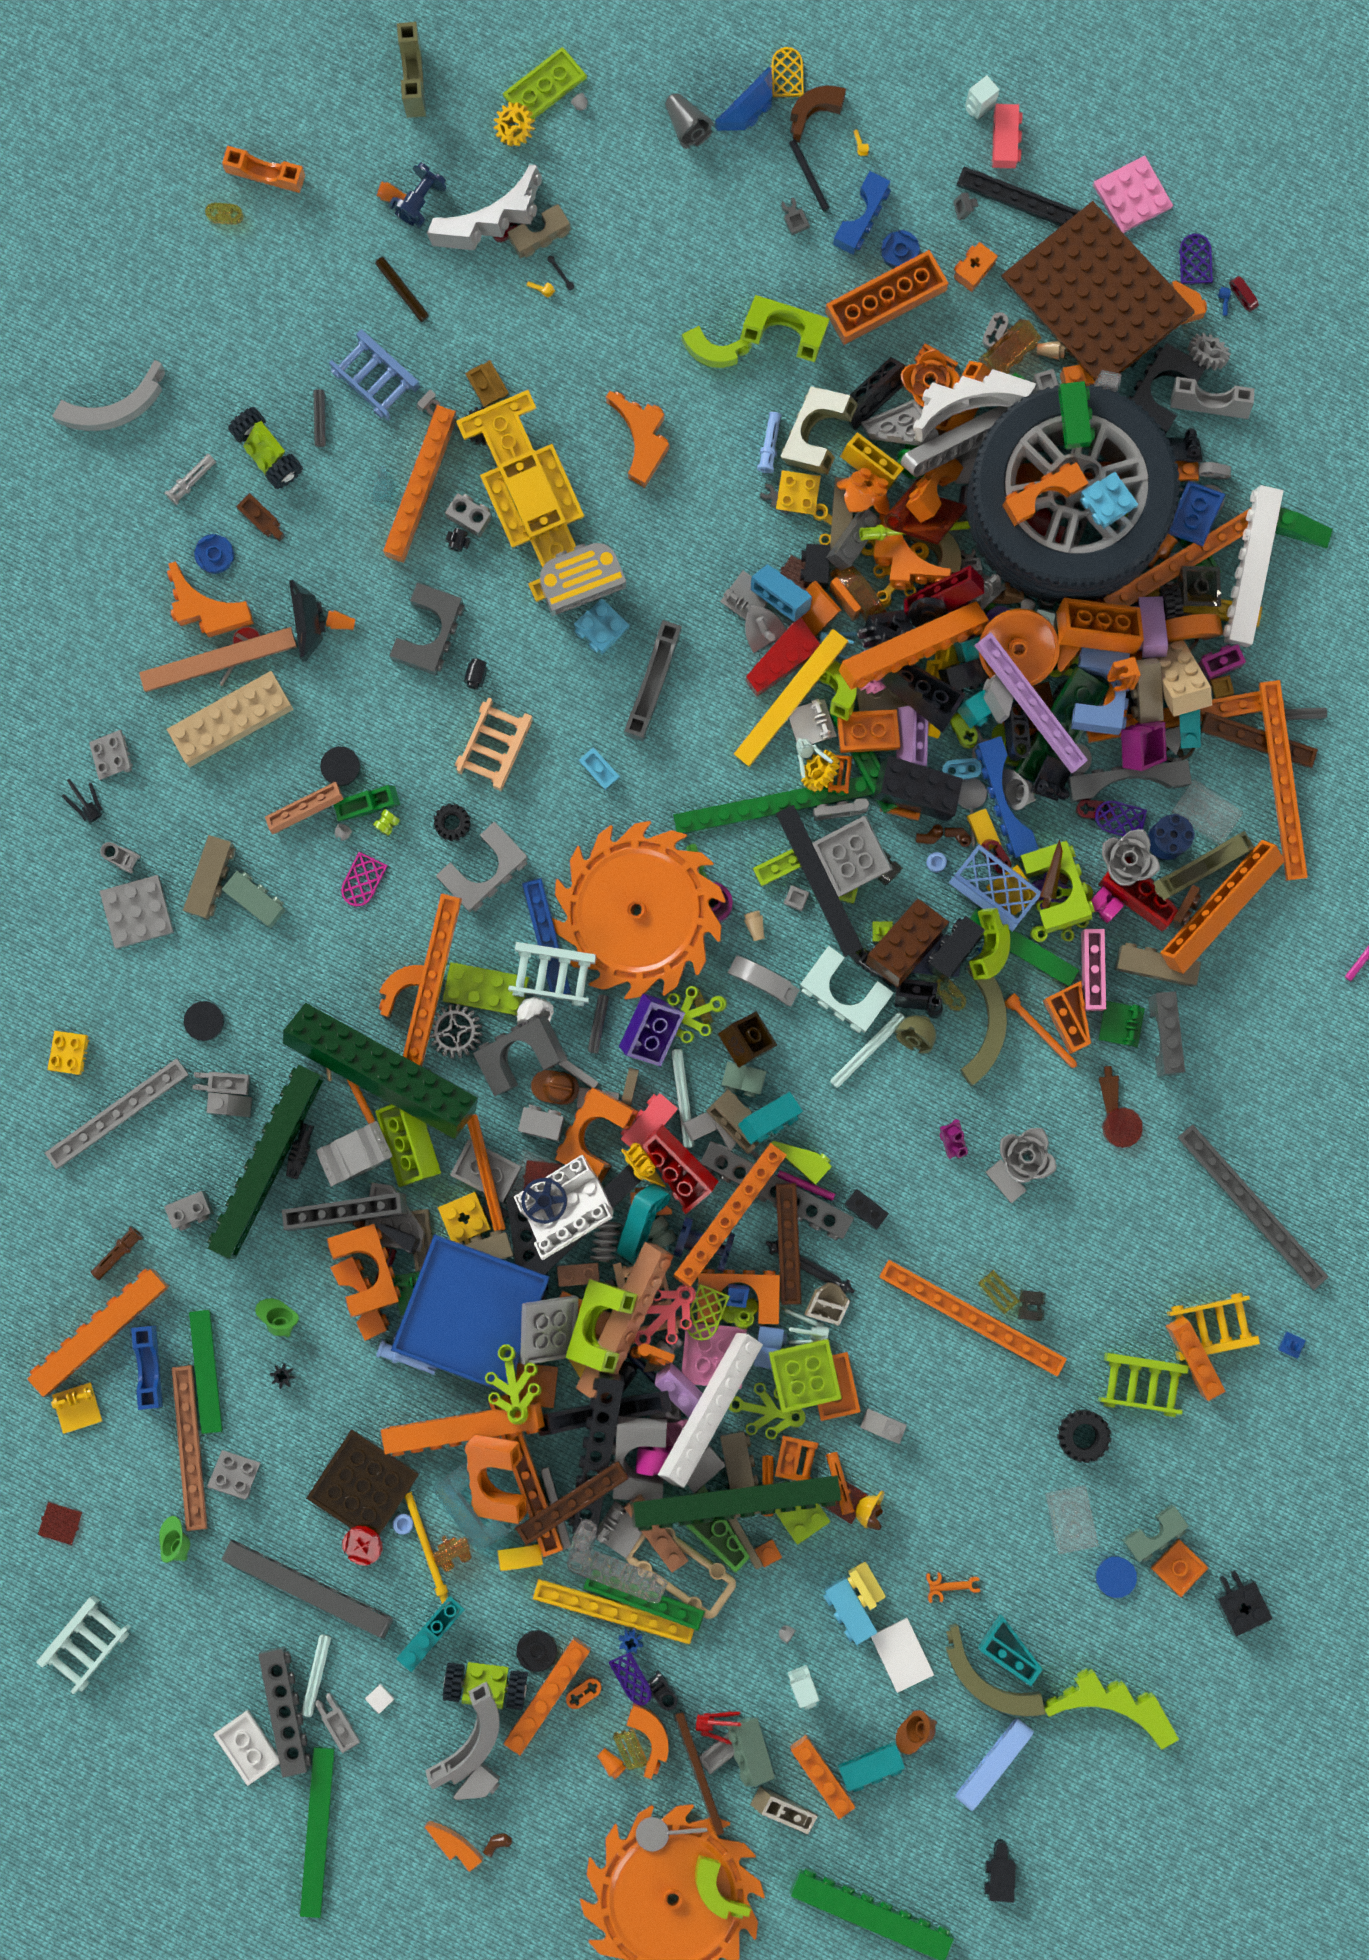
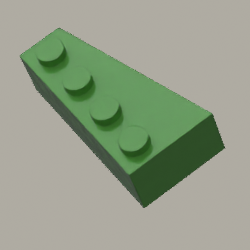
[685,1485,750,1573]

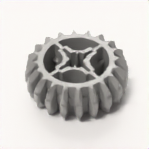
[429,1004,482,1059]

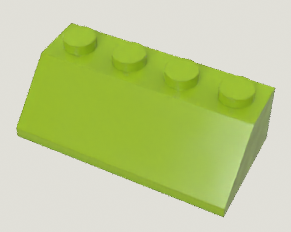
[375,1104,441,1188]

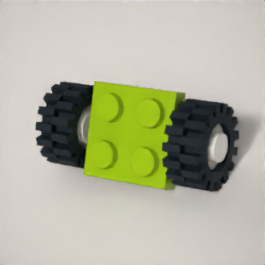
[228,407,303,489]
[442,1662,528,1710]

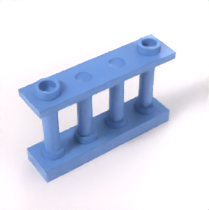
[329,329,420,420]

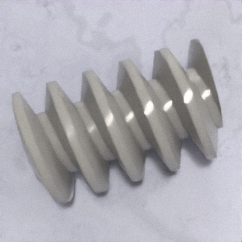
[590,1221,621,1263]

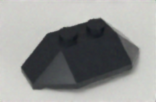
[289,580,326,661]

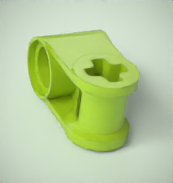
[950,712,978,749]

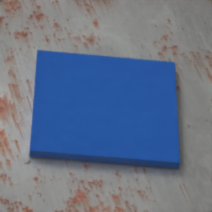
[391,1234,550,1393]

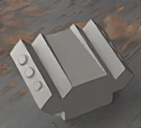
[316,1121,393,1187]

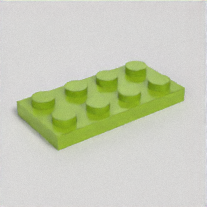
[443,962,529,1016]

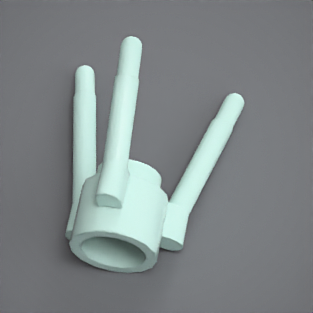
[796,738,833,778]
[784,1309,829,1345]

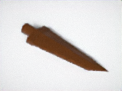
[1040,839,1063,908]
[1099,1066,1119,1136]

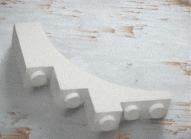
[913,369,1036,442]

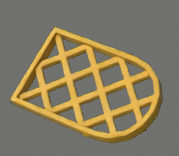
[771,47,804,97]

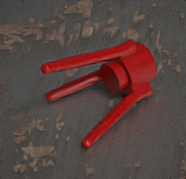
[696,1711,741,1745]

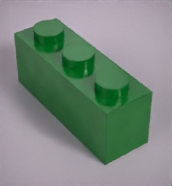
[1058,381,1095,449]

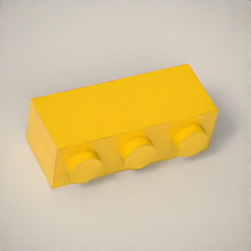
[840,432,904,490]

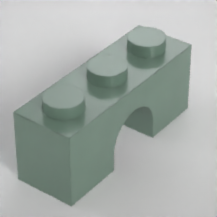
[1122,1505,1189,1562]

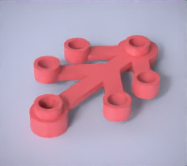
[634,1285,696,1346]

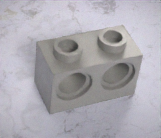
[445,493,492,538]

